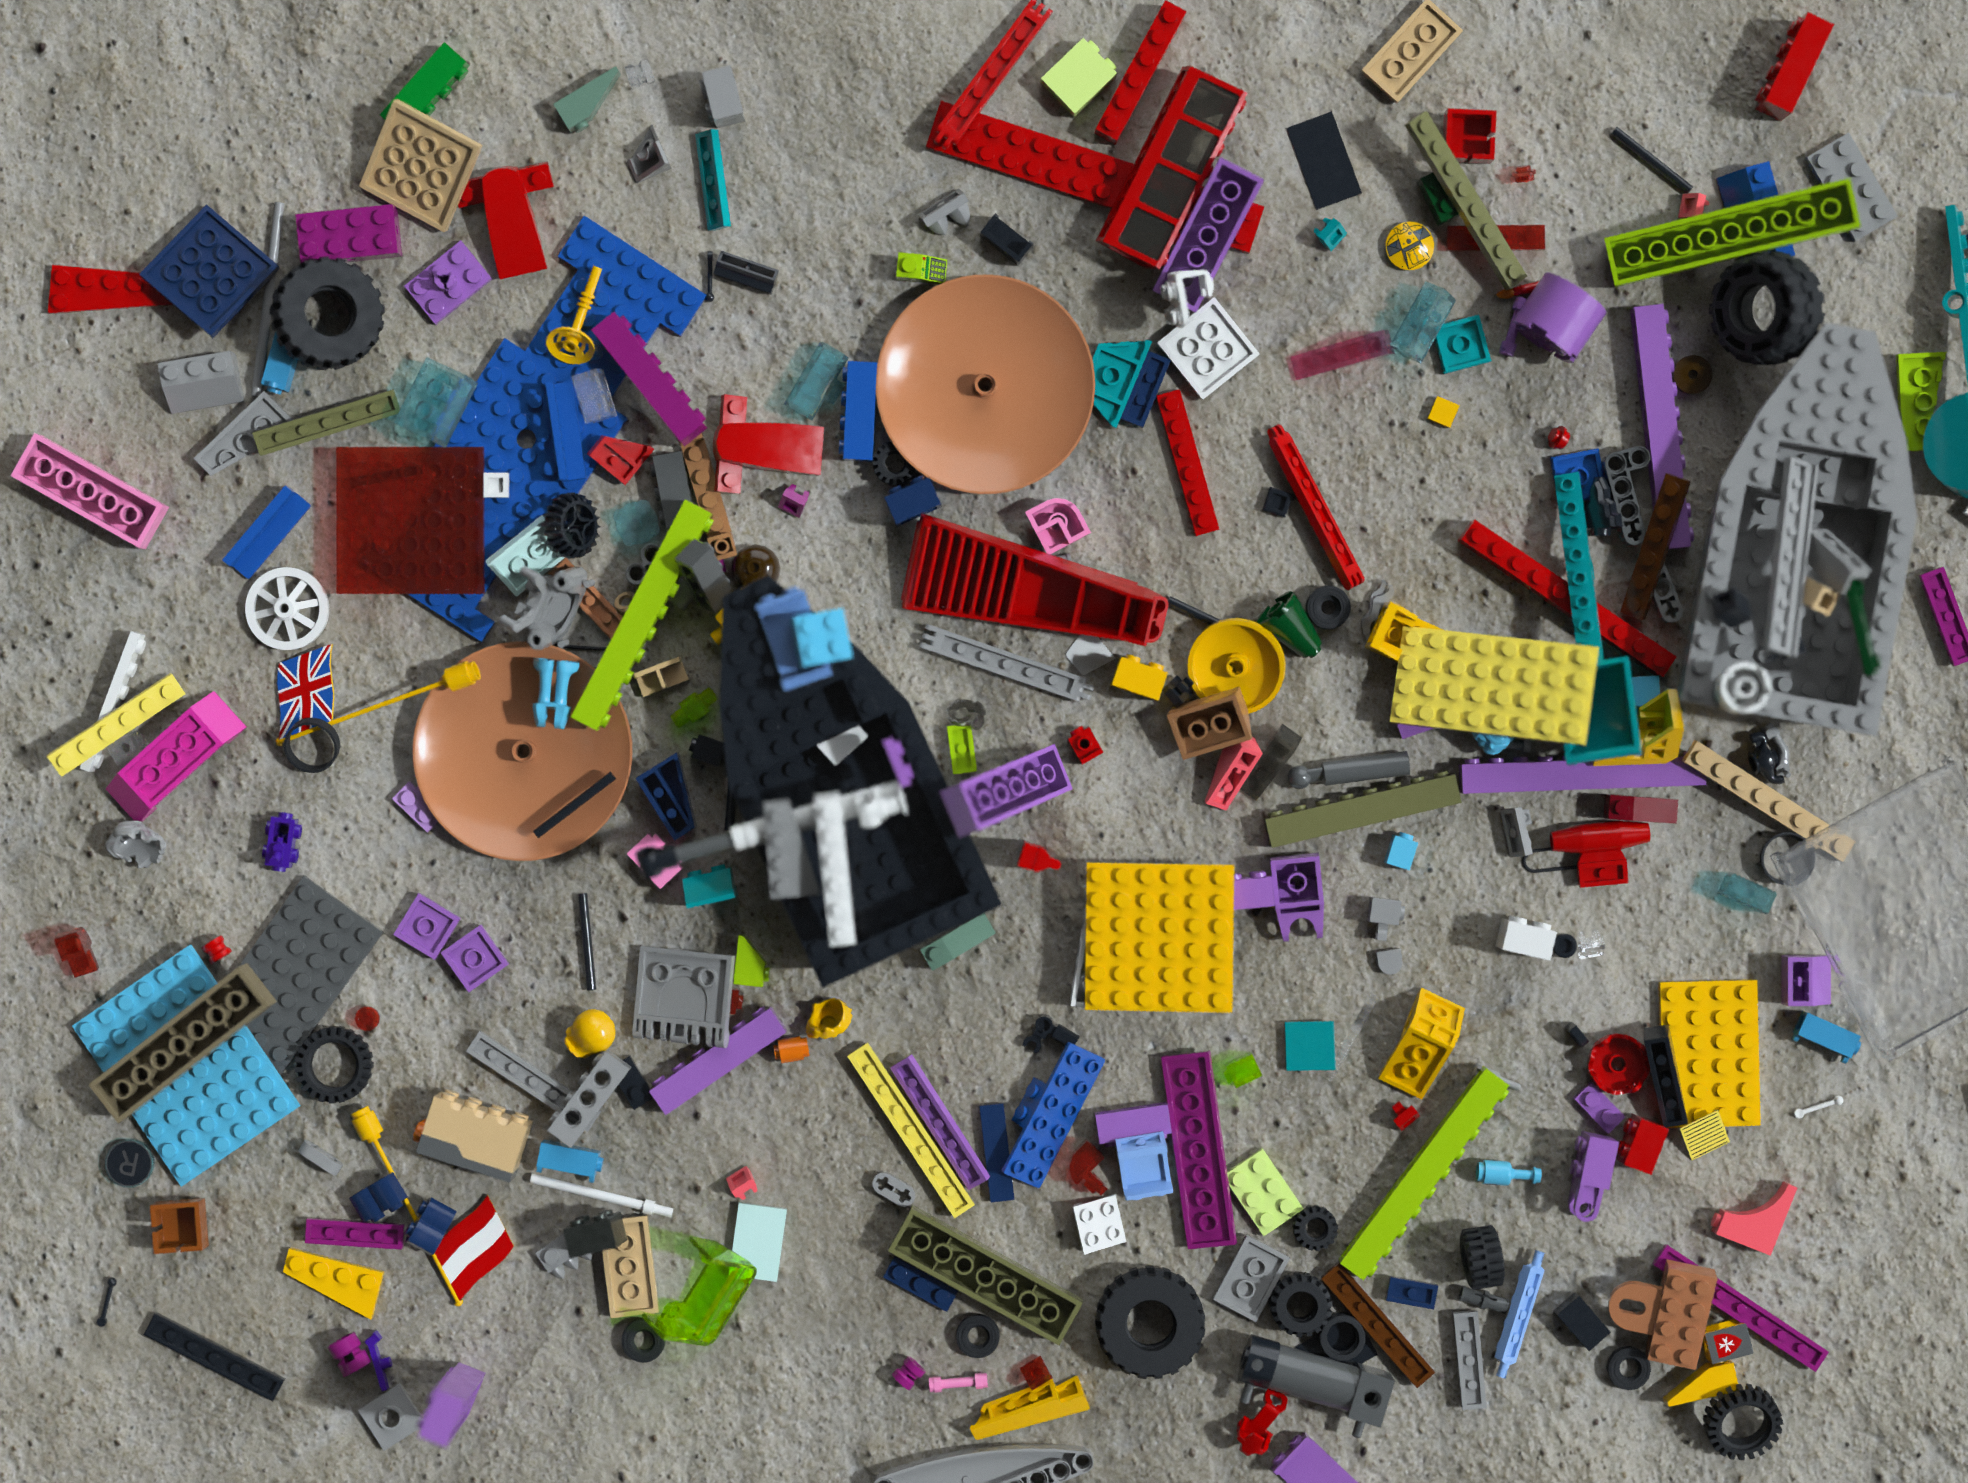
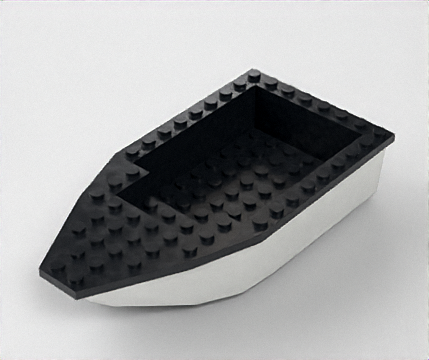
[720,575,1003,988]

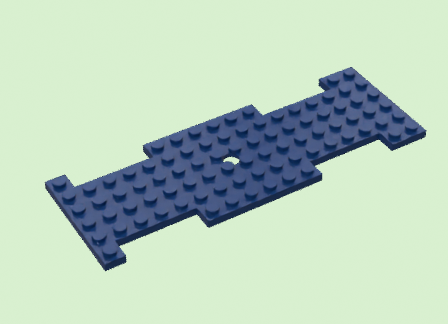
[359,216,707,642]

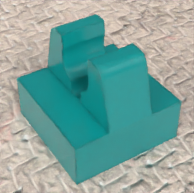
[1314,218,1347,251]

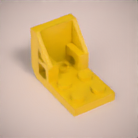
[1365,601,1443,663]
[1593,689,1684,766]
[1378,987,1465,1100]

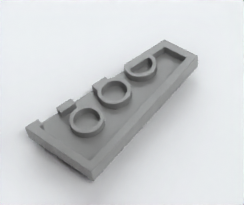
[193,391,293,476]
[764,800,821,899]

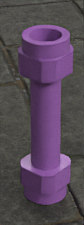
[1499,297,1527,357]

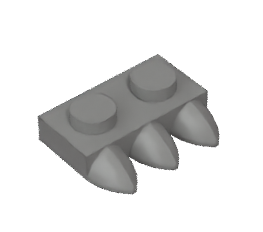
[535,1233,592,1279]

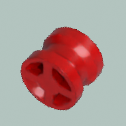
[201,935,232,965]

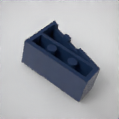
[635,752,697,840]

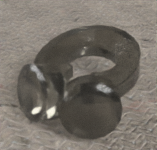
[946,699,986,730]

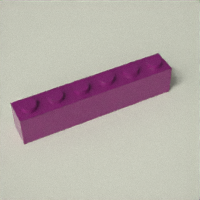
[591,312,707,447]

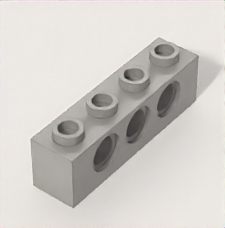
[547,1050,631,1148]

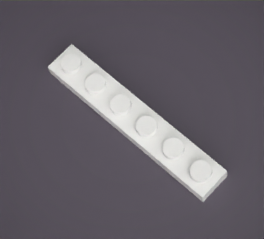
[80,631,146,772]

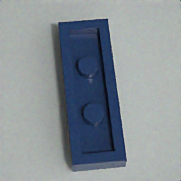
[1121,351,1171,428]
[883,1255,959,1312]

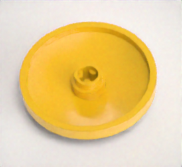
[1187,618,1286,714]

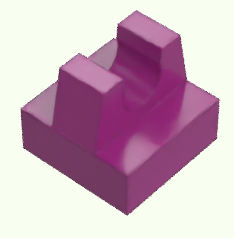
[778,484,810,518]

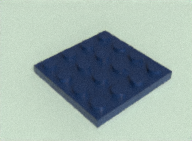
[139,204,280,339]

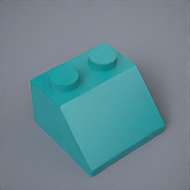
[682,864,738,909]

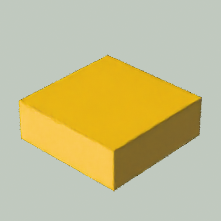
[1427,396,1460,428]

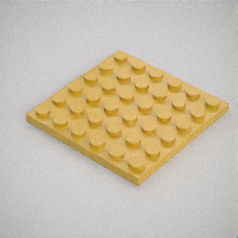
[1085,862,1234,1013]

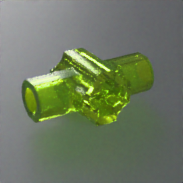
[670,687,718,728]

